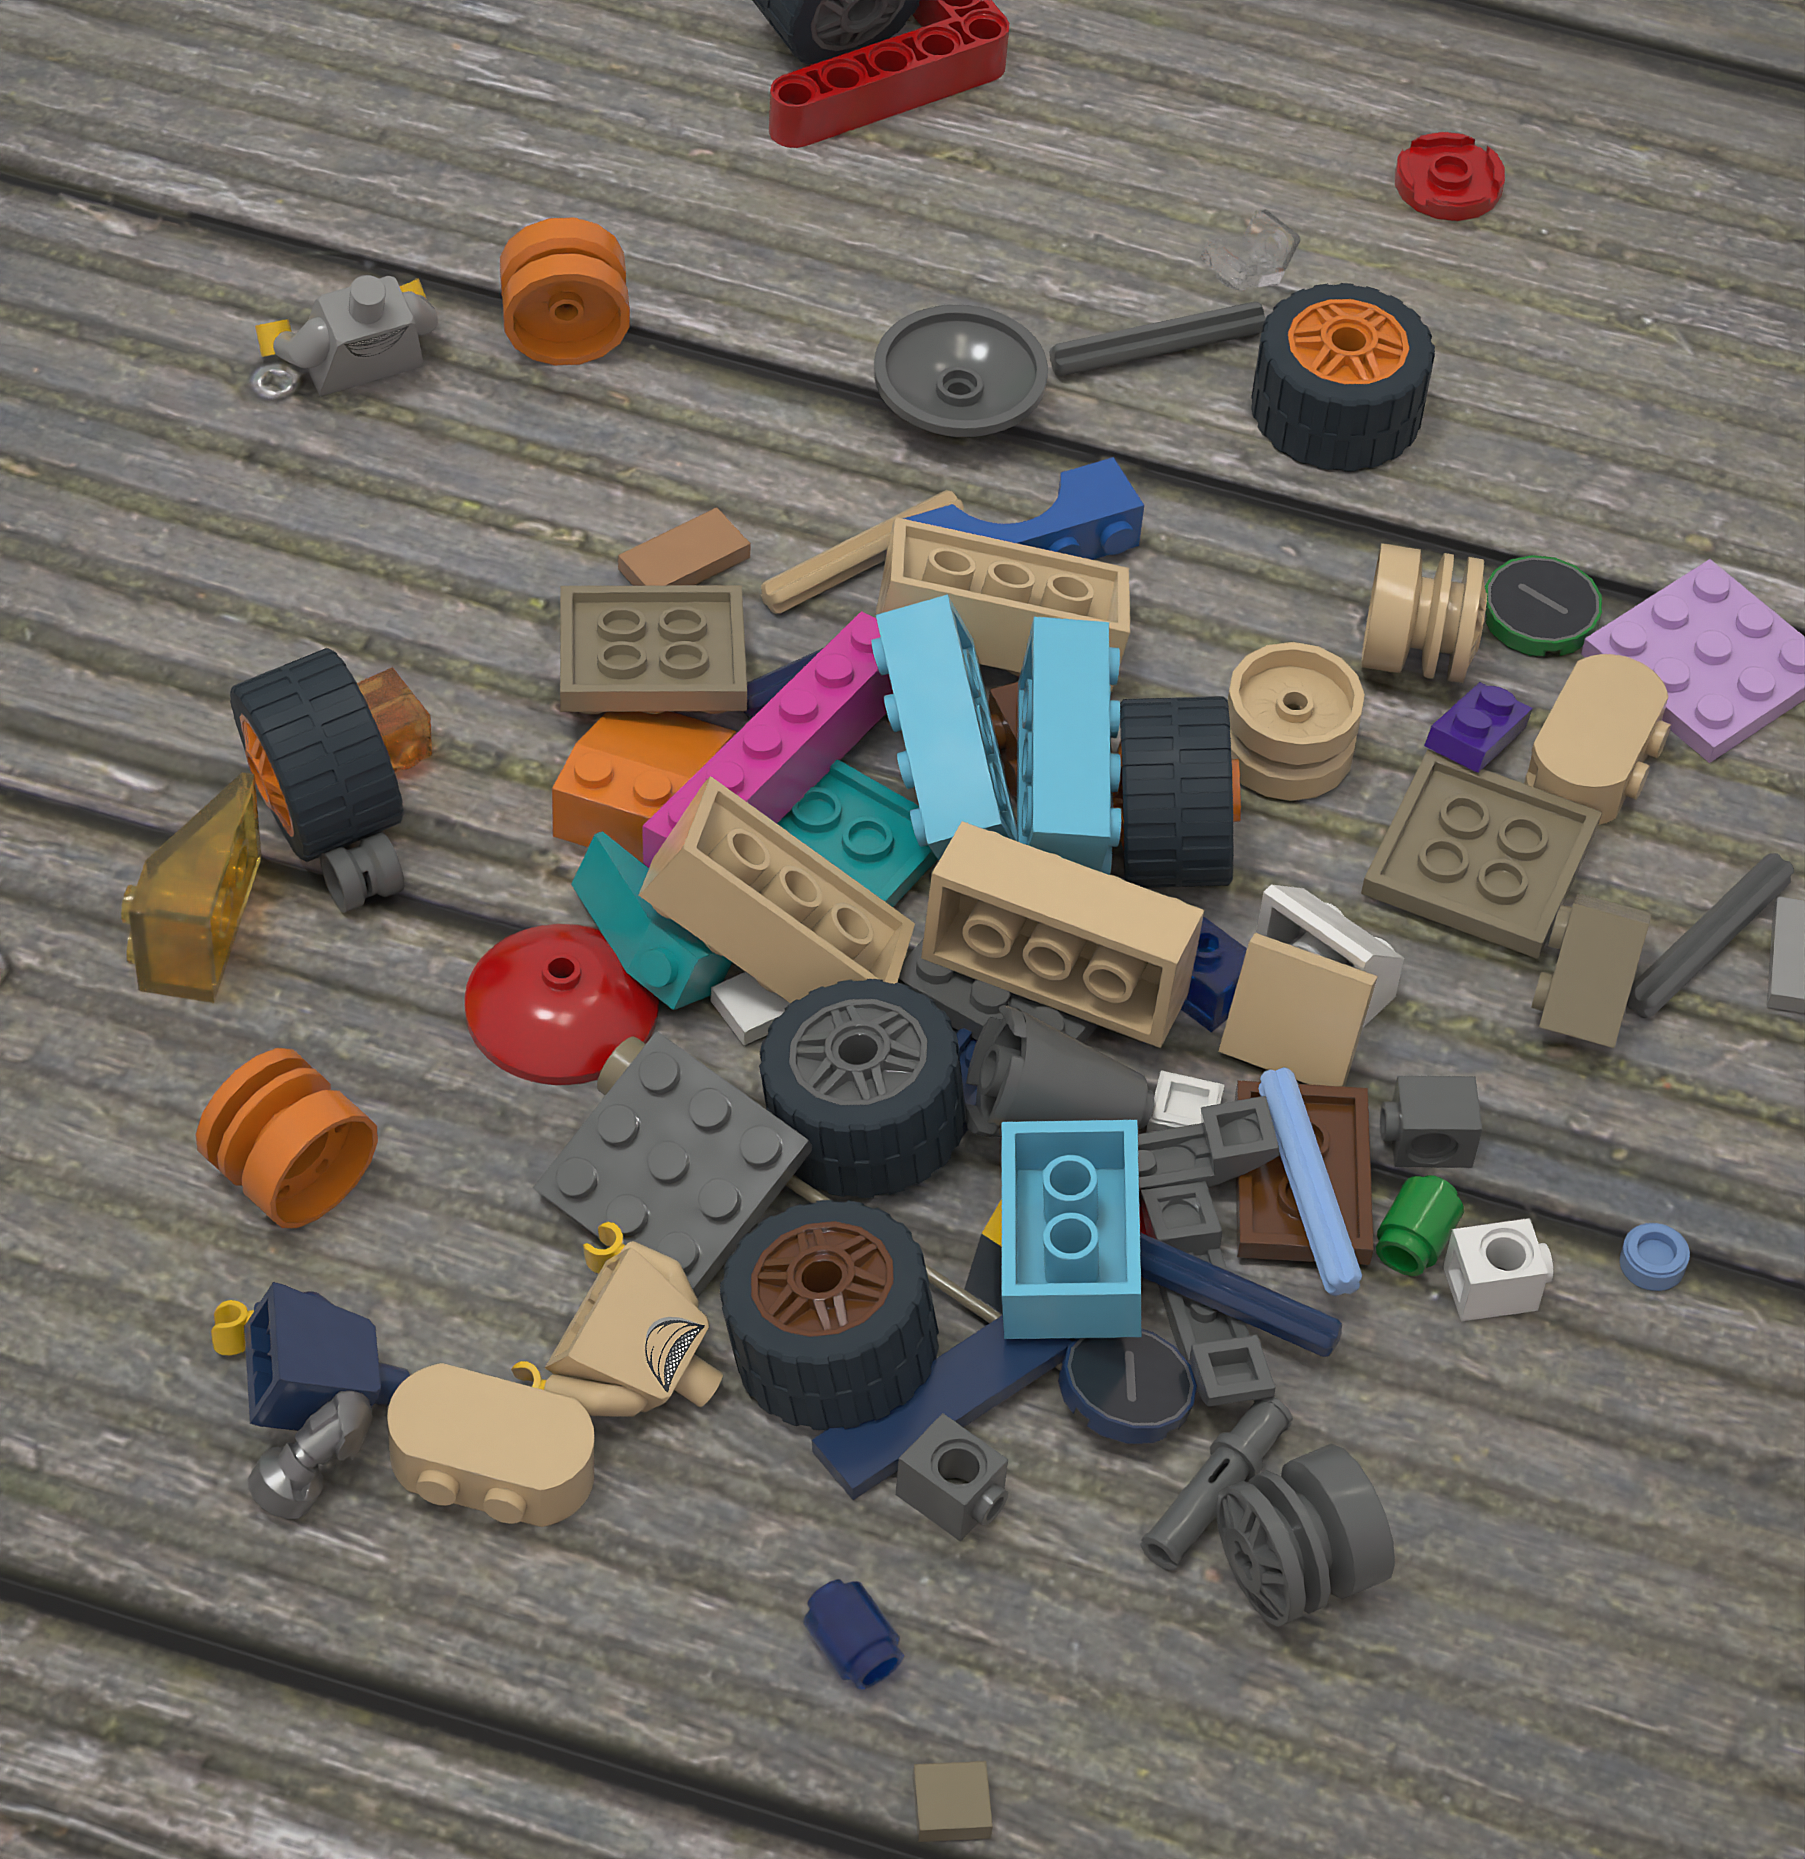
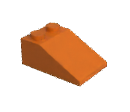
[552,711,736,863]

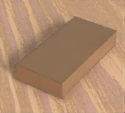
[618,507,751,586]

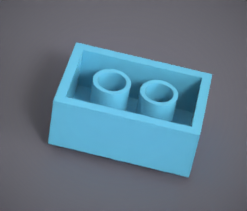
[1002,1120,1142,1339]

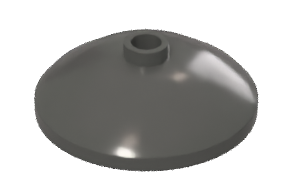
[874,305,1048,437]

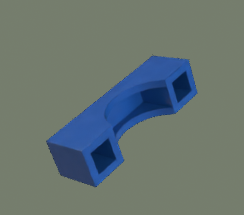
[903,457,1144,560]

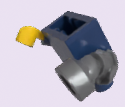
[211,1282,410,1519]

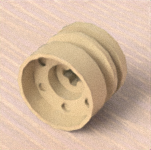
[1361,543,1487,683]

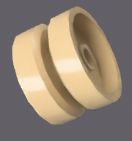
[1228,642,1365,801]

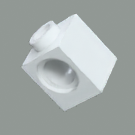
[1443,1218,1553,1322]

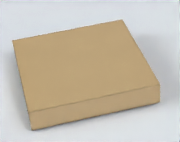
[1218,933,1378,1087]

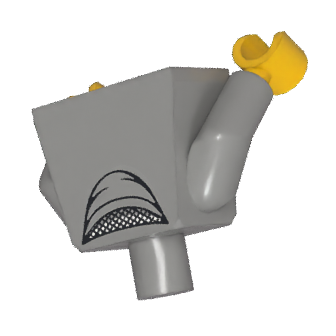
[255,275,438,397]

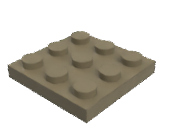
[560,585,747,714]
[1361,749,1602,959]

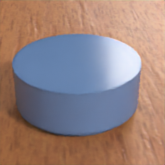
[1619,1223,1690,1291]

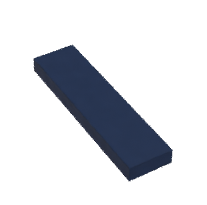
[812,1315,1072,1500]

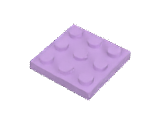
[1581,559,1805,763]

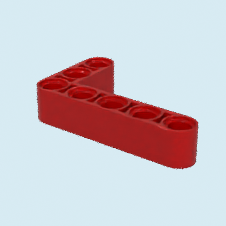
[769,0,1010,148]

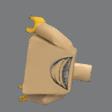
[511,1222,723,1417]

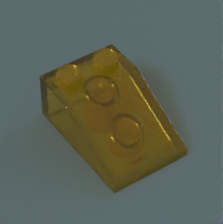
[121,772,262,1003]

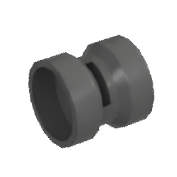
[320,832,405,913]

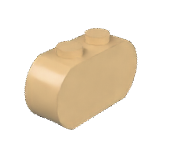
[1524,654,1671,825]
[387,1363,594,1527]

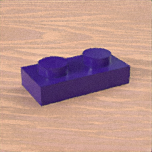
[1424,682,1533,773]

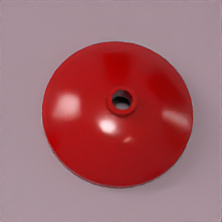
[465,924,659,1085]

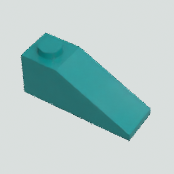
[571,831,732,1010]

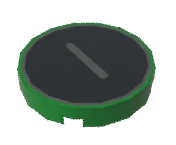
[1485,555,1602,657]

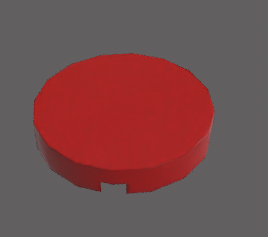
[1395,132,1505,221]

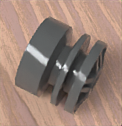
[1216,1444,1395,1627]

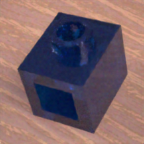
[1180,916,1247,1033]

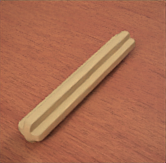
[761,490,964,614]

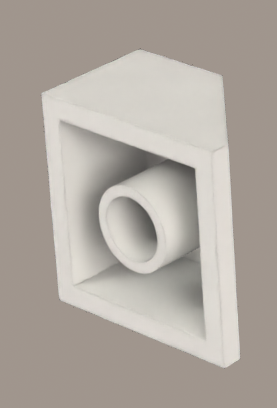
[1256,884,1404,1027]

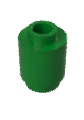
[1376,1175,1464,1276]

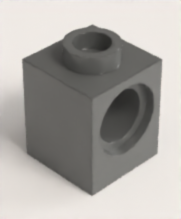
[1380,1076,1482,1168]
[895,1413,1008,1542]

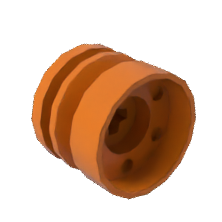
[195,1048,378,1228]

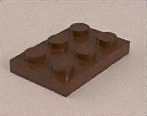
[1235,1080,1374,1265]

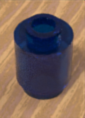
[803,1579,904,1689]

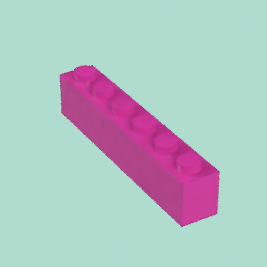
[643,611,893,868]

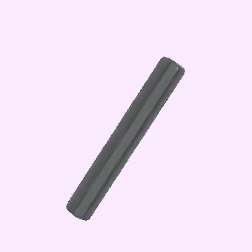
[1049,301,1266,377]
[1627,853,1794,1018]

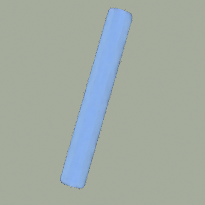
[1258,1067,1362,1296]

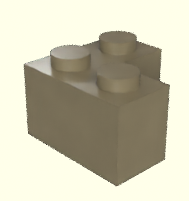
[1531,893,1652,1048]

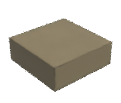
[912,1761,993,1842]

